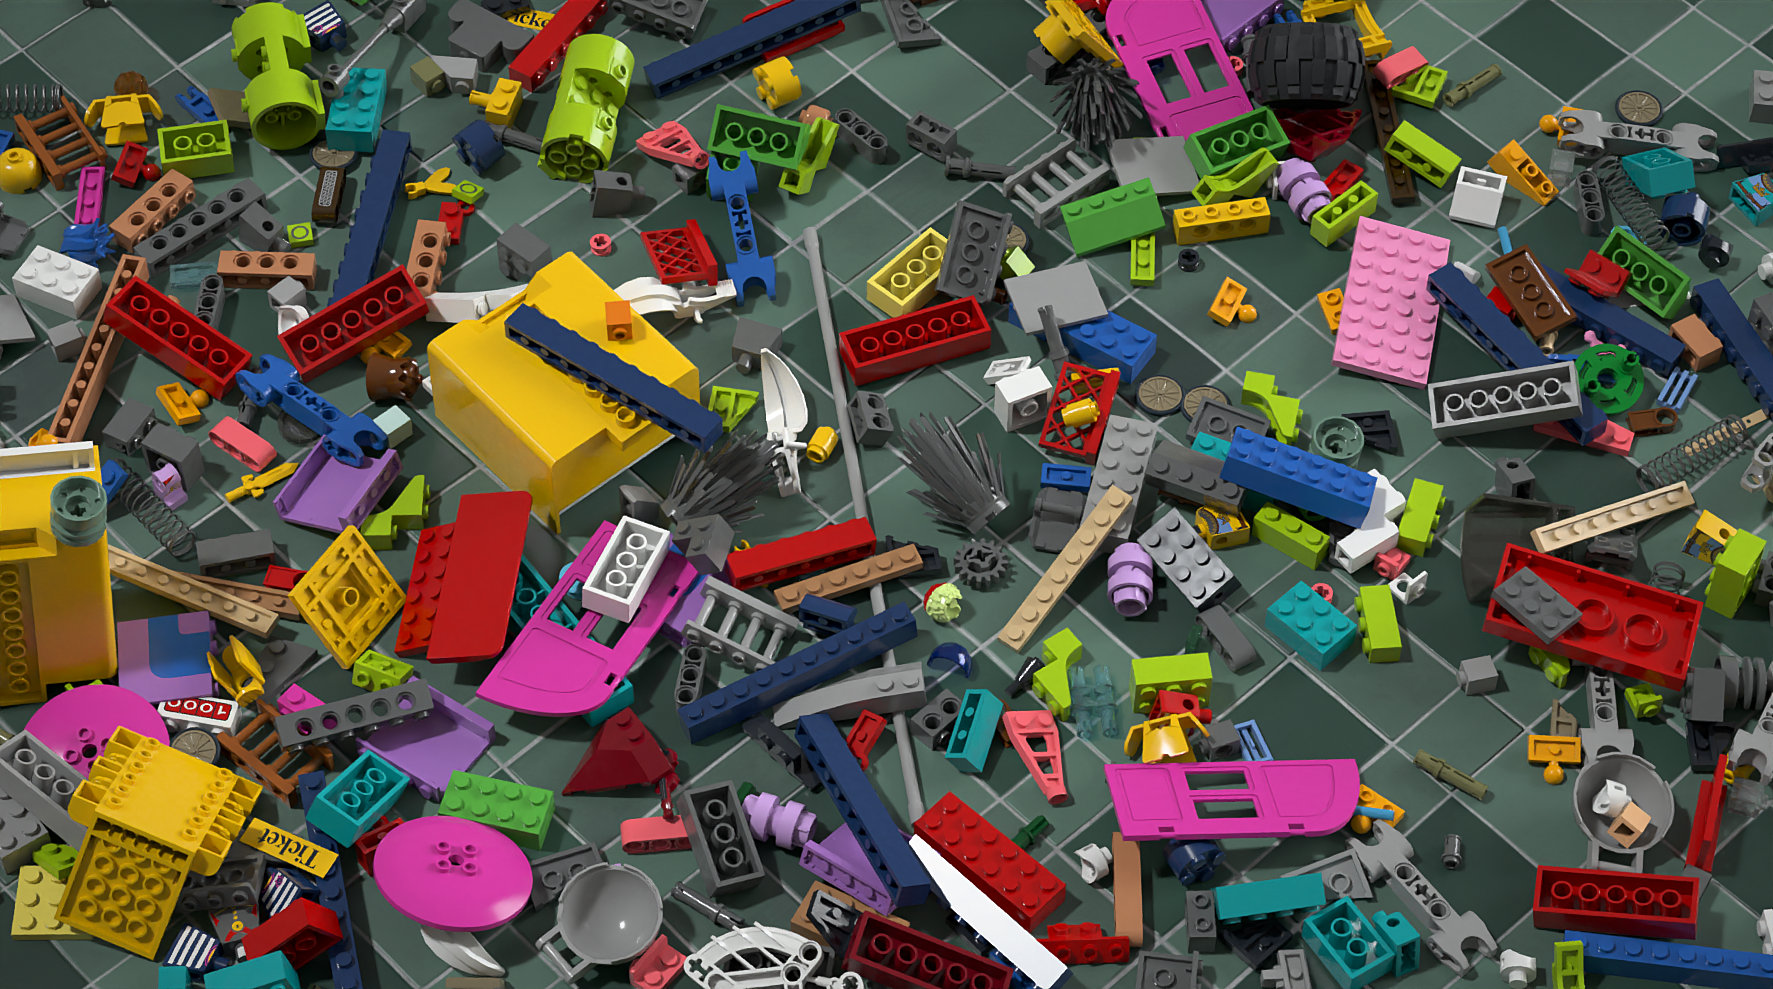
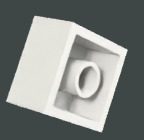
[994,366,1052,433]

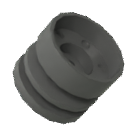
[1714,655,1767,711]

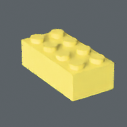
[867,228,948,318]

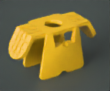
[84,93,163,146]
[206,635,265,708]
[1124,712,1210,764]

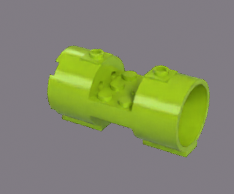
[231,2,326,150]
[537,34,635,184]

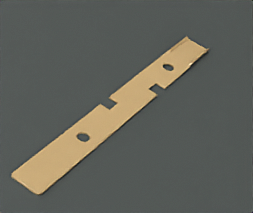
[1681,409,1769,456]

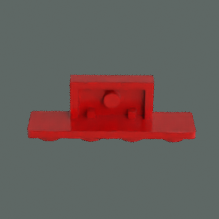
[1036,922,1129,964]

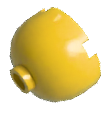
[0,148,43,194]

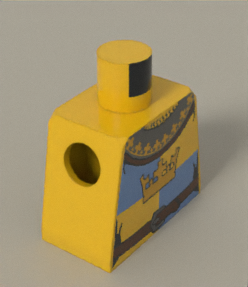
[1192,505,1250,550]
[1681,509,1737,565]

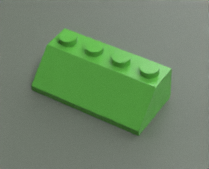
[707,104,812,170]
[1060,177,1166,257]
[1598,225,1692,320]

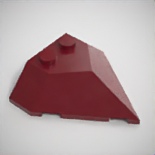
[1272,108,1362,162]
[561,707,674,796]

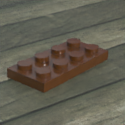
[1485,244,1577,341]

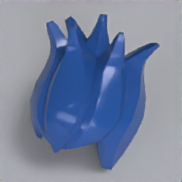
[59,218,116,269]

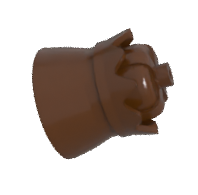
[366,352,423,402]

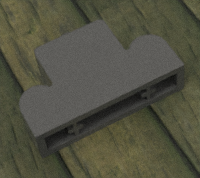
[448,0,534,73]

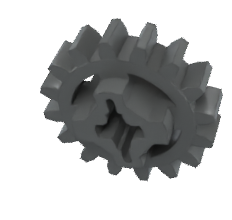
[954,538,1008,589]

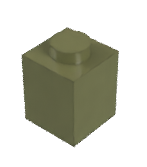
[410,56,446,98]

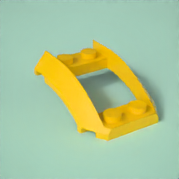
[1301,0,1392,60]

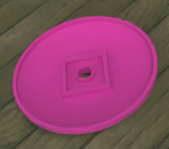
[23,684,170,779]
[373,816,533,932]

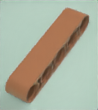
[1112,832,1143,947]

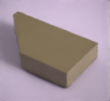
[1549,699,1577,737]

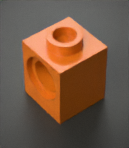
[605,300,633,341]

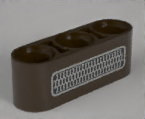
[312,166,346,224]

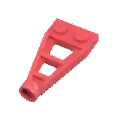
[636,121,710,169]
[1002,710,1068,805]

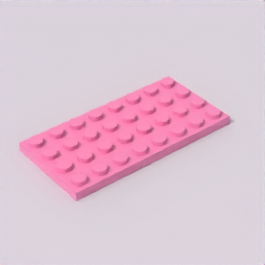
[1331,216,1450,390]

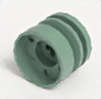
[1308,416,1364,469]
[50,476,107,547]

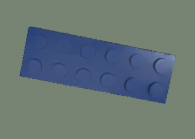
[1008,302,1157,384]
[1219,427,1378,529]

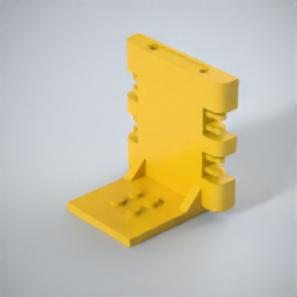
[54,725,264,960]

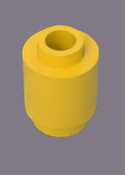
[1062,398,1100,428]
[806,426,839,463]

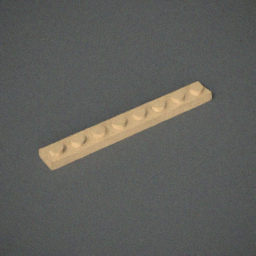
[1530,481,1695,554]
[997,485,1133,654]
[108,545,280,639]

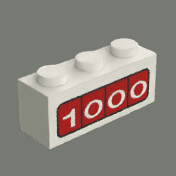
[157,697,242,737]

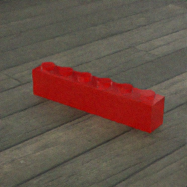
[508,0,608,93]
[724,517,877,591]

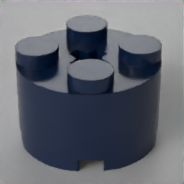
[452,119,505,175]
[1658,192,1710,246]
[1163,839,1226,886]

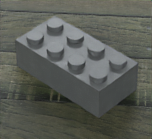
[676,780,765,899]

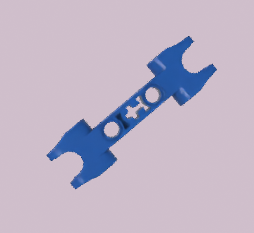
[708,151,776,307]
[236,354,388,466]

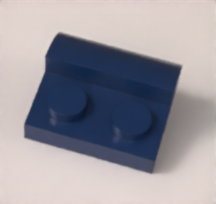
[799,593,857,636]

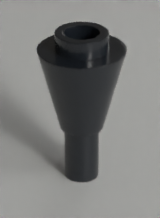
[1004,656,1045,698]

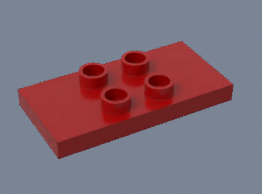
[1482,543,1704,692]

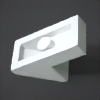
[983,356,1031,385]

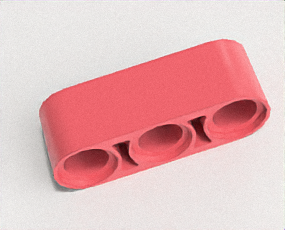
[1372,46,1429,89]
[208,416,277,472]
[620,815,692,854]

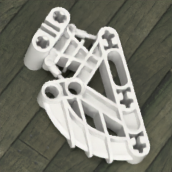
[684,921,866,989]

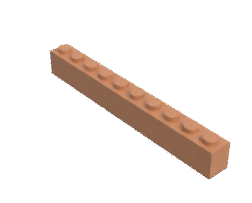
[48,254,149,444]

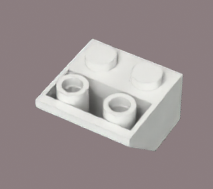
[1449,166,1507,228]

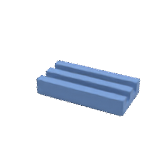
[1656,366,1698,413]
[1234,720,1274,761]

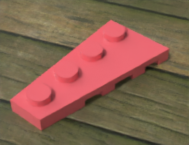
[1533,420,1634,457]

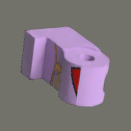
[152,463,188,511]

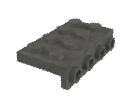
[607,0,708,41]
[935,200,1013,306]
[172,853,267,914]
[1135,950,1203,989]

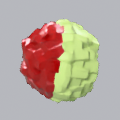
[923,582,962,623]

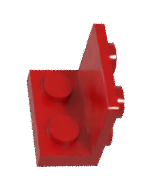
[1564,249,1632,299]

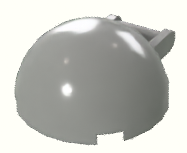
[1571,752,1674,873]
[535,862,663,985]

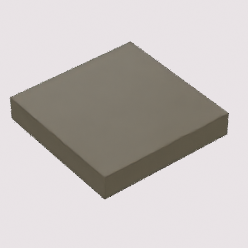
[207,88,251,129]
[446,977,505,989]

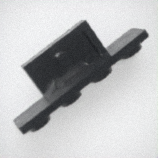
[1717,137,1773,175]
[742,712,822,791]

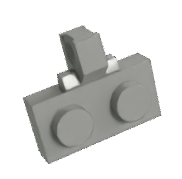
[1260,949,1312,989]

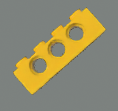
[1172,197,1271,246]

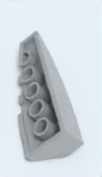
[773,662,927,730]

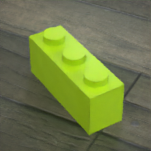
[1384,120,1462,188]
[1310,180,1378,247]
[1396,478,1446,557]
[1252,501,1330,570]
[1354,585,1402,663]

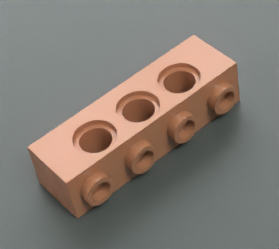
[109,169,196,254]
[407,219,451,298]
[217,250,317,290]

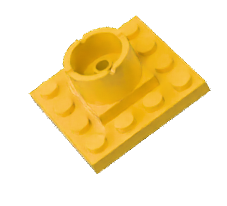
[1033,0,1124,68]
[287,525,406,669]

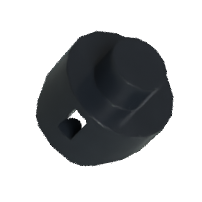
[1698,233,1733,269]

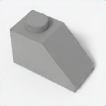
[431,55,479,94]
[619,485,660,524]

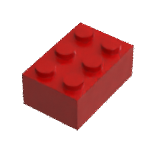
[241,897,343,971]

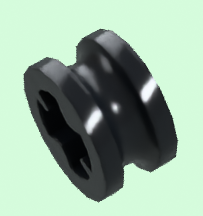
[1178,249,1199,272]

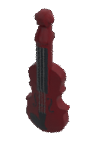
[655,748,680,821]

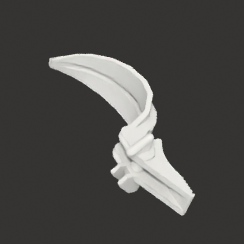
[614,277,737,324]
[761,348,808,498]
[421,924,505,977]

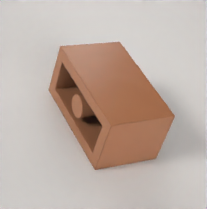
[1668,314,1723,372]

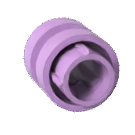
[1277,158,1332,224]
[1108,543,1153,617]
[741,792,818,850]

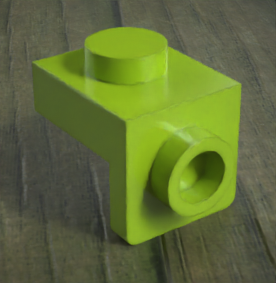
[1624,683,1664,718]

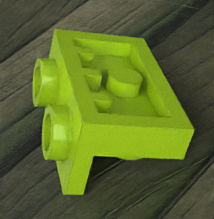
[352,650,414,692]

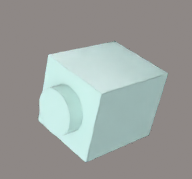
[373,405,413,449]

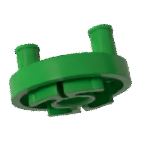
[1574,344,1644,417]

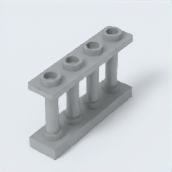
[1003,137,1110,229]
[681,576,799,672]

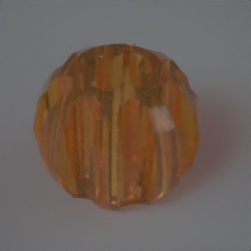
[114,70,148,96]

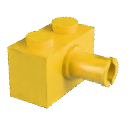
[469,78,523,129]

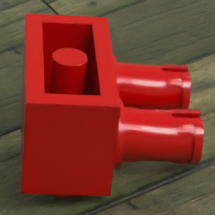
[354,815,404,877]

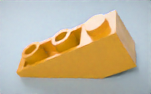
[1487,139,1559,206]

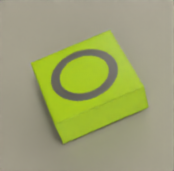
[452,180,484,204]
[287,222,314,248]

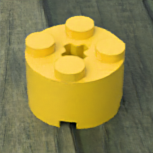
[752,56,802,110]

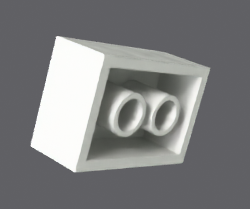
[12,245,103,320]

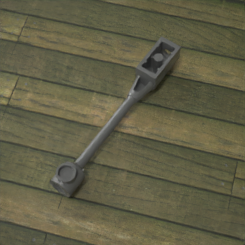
[318,0,426,99]

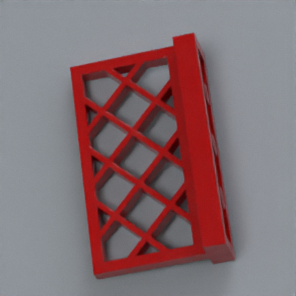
[640,219,718,286]
[1038,361,1121,465]
[1684,754,1728,874]

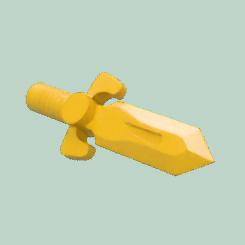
[224,463,299,503]

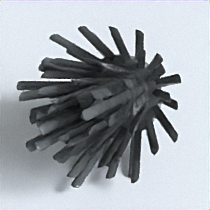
[1050,58,1143,152]
[897,412,1010,535]
[660,429,786,533]

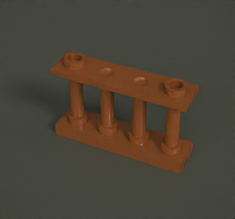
[13,95,108,191]
[216,698,335,809]

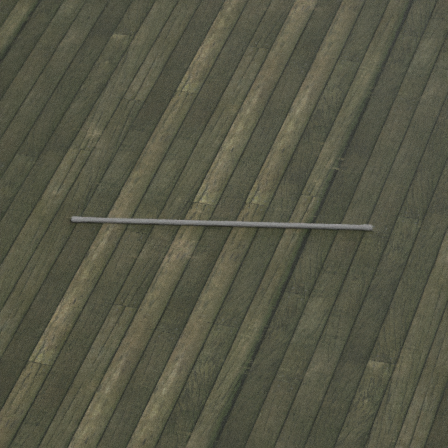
[803,227,925,828]

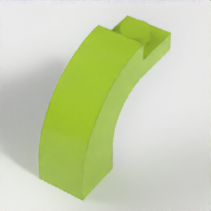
[1552,940,1585,989]

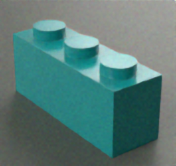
[944,689,1003,772]

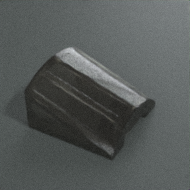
[1460,493,1576,602]

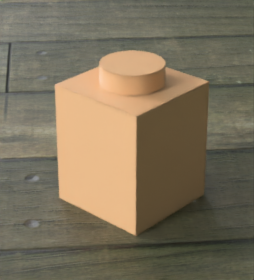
[1607,801,1651,849]

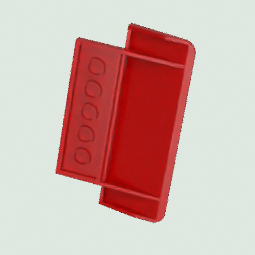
[394,491,533,664]

